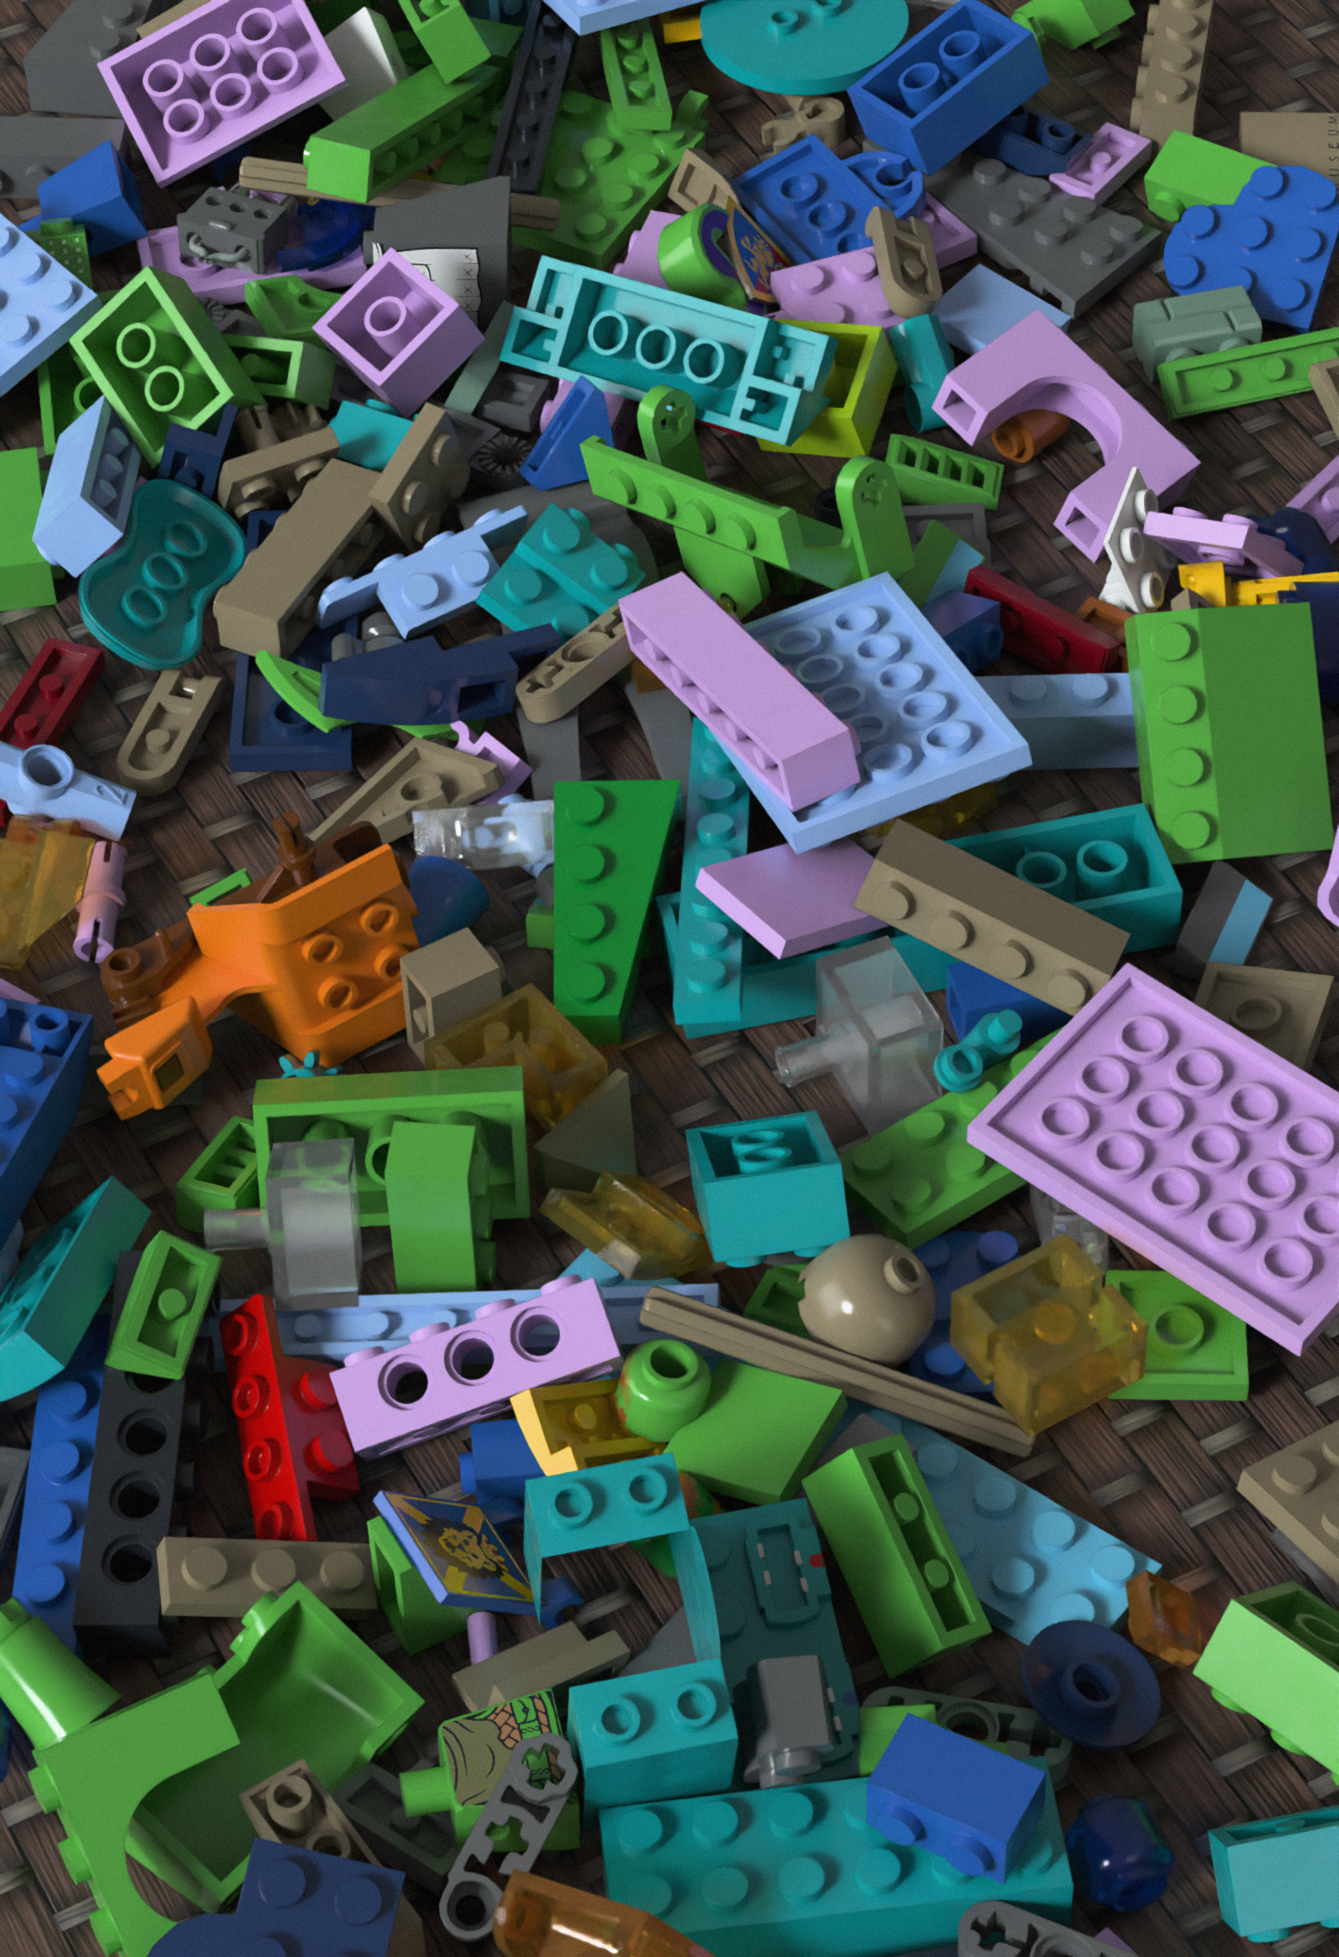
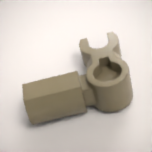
[761,94,847,156]

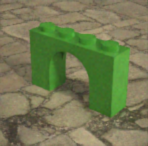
[28,1673,241,1957]

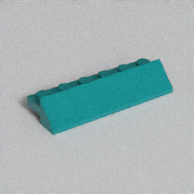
[499,255,839,447]

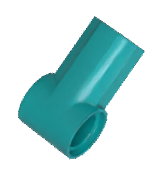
[889,314,955,434]

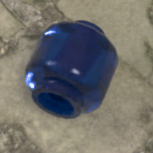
[1065,1794,1175,1912]

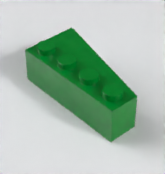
[554,779,683,1046]

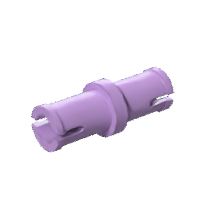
[73,841,128,963]

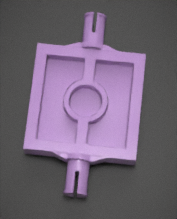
[762,246,907,343]

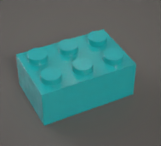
[685,1110,850,1267]

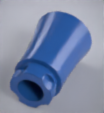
[408,856,490,948]

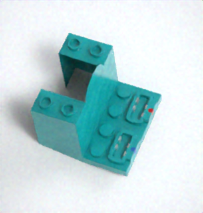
[523,1452,859,1830]

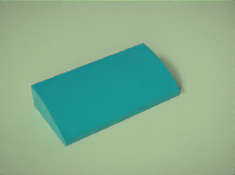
[0,1176,152,1402]

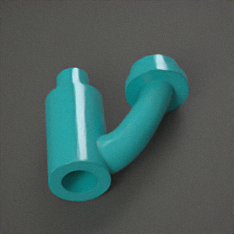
[933,1009,1022,1094]

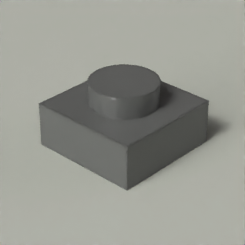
[477,370,550,433]

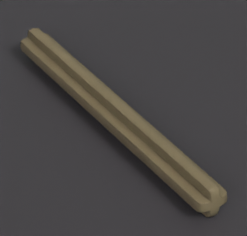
[239,156,561,231]
[639,1286,1038,1458]

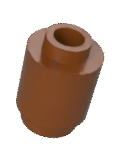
[992,409,1073,463]

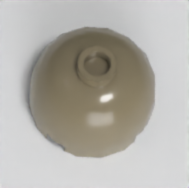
[798,1233,938,1369]

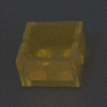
[950,1233,1148,1438]

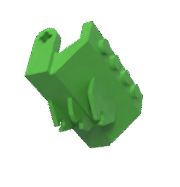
[579,384,916,620]

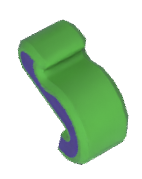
[657,203,767,316]

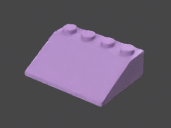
[97,0,349,189]

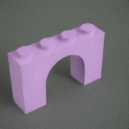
[931,309,1201,563]

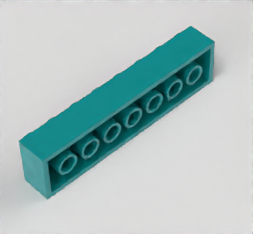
[655,803,1183,1040]

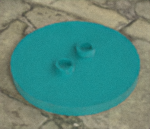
[700,0,909,96]

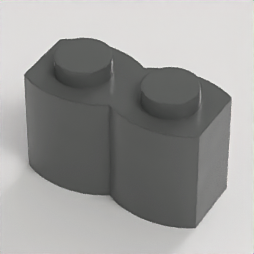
[732,1654,834,1790]

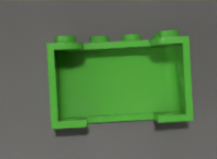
[125,1580,425,1914]

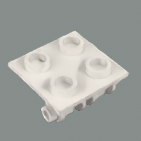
[1098,466,1178,615]

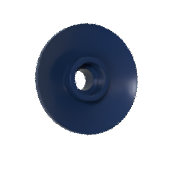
[1022,1620,1161,1751]

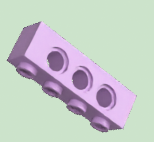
[329,1275,625,1462]

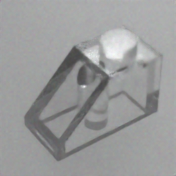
[412,799,554,871]

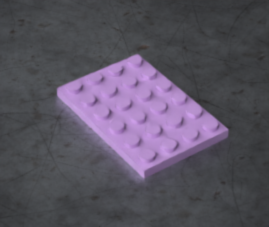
[966,962,1339,1357]

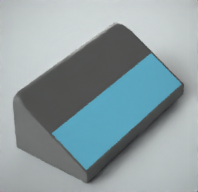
[1174,860,1274,982]

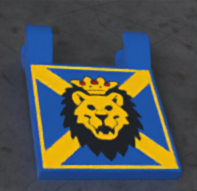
[373,1490,585,1630]

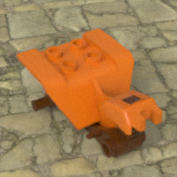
[96,812,420,1121]

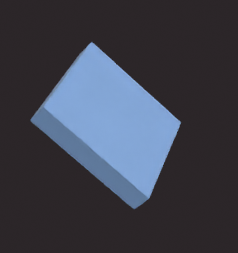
[932,264,1071,356]

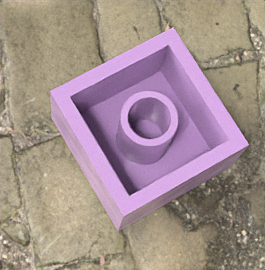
[312,248,485,419]

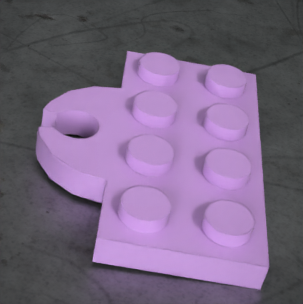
[136,186,367,306]

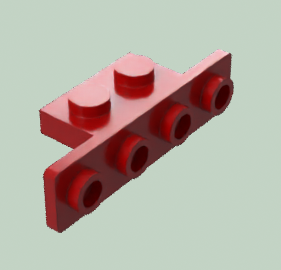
[219,1293,360,1542]

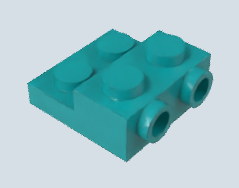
[475,503,646,647]

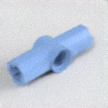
[0,741,137,842]

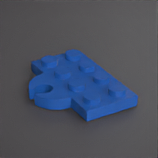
[731,133,926,266]

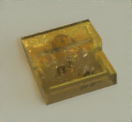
[539,1170,714,1281]

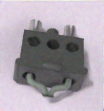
[177,182,298,275]

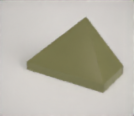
[533,1068,639,1195]

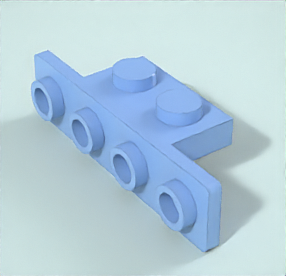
[314,505,529,640]

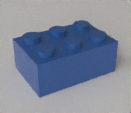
[847,0,1050,177]

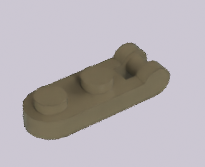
[865,206,943,320]
[116,668,227,797]

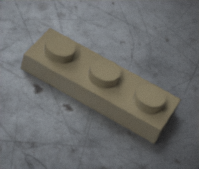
[156,1537,377,1621]

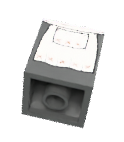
[363,176,512,332]

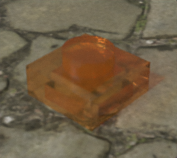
[1125,1570,1203,1669]

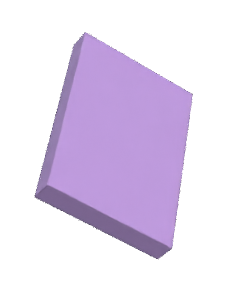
[695,836,891,959]

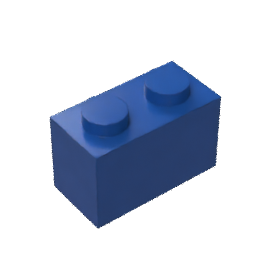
[866,1713,1047,1885]

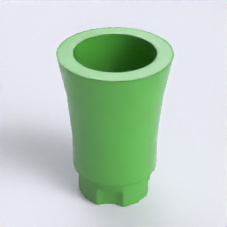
[0,1596,123,1749]

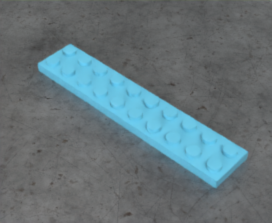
[557,1247,1162,1646]

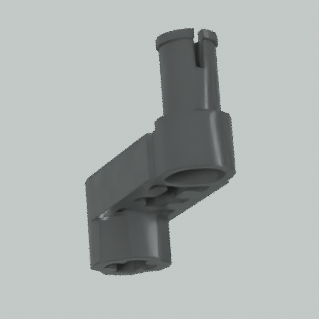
[439,1731,578,1942]

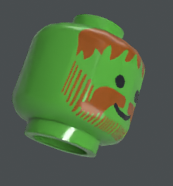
[615,1339,712,1442]

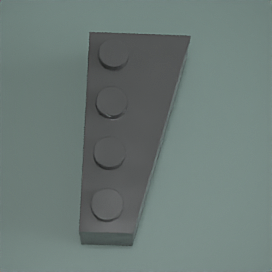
[23,0,180,118]

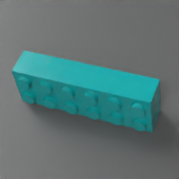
[598,1756,1073,1957]

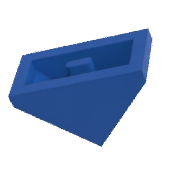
[519,375,614,491]

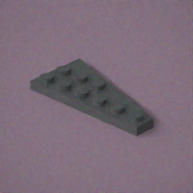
[863,138,1162,320]

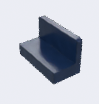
[157,403,238,501]

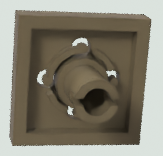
[212,405,340,523]

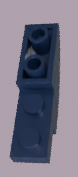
[965,103,1094,176]
[318,623,562,725]

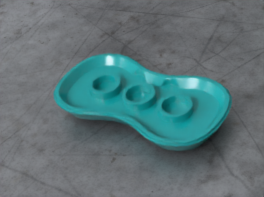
[78,479,247,671]

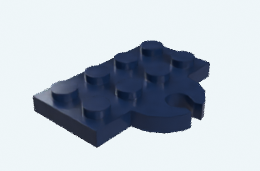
[147,1837,406,1957]

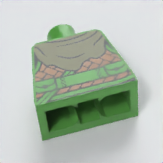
[399,1688,580,1852]

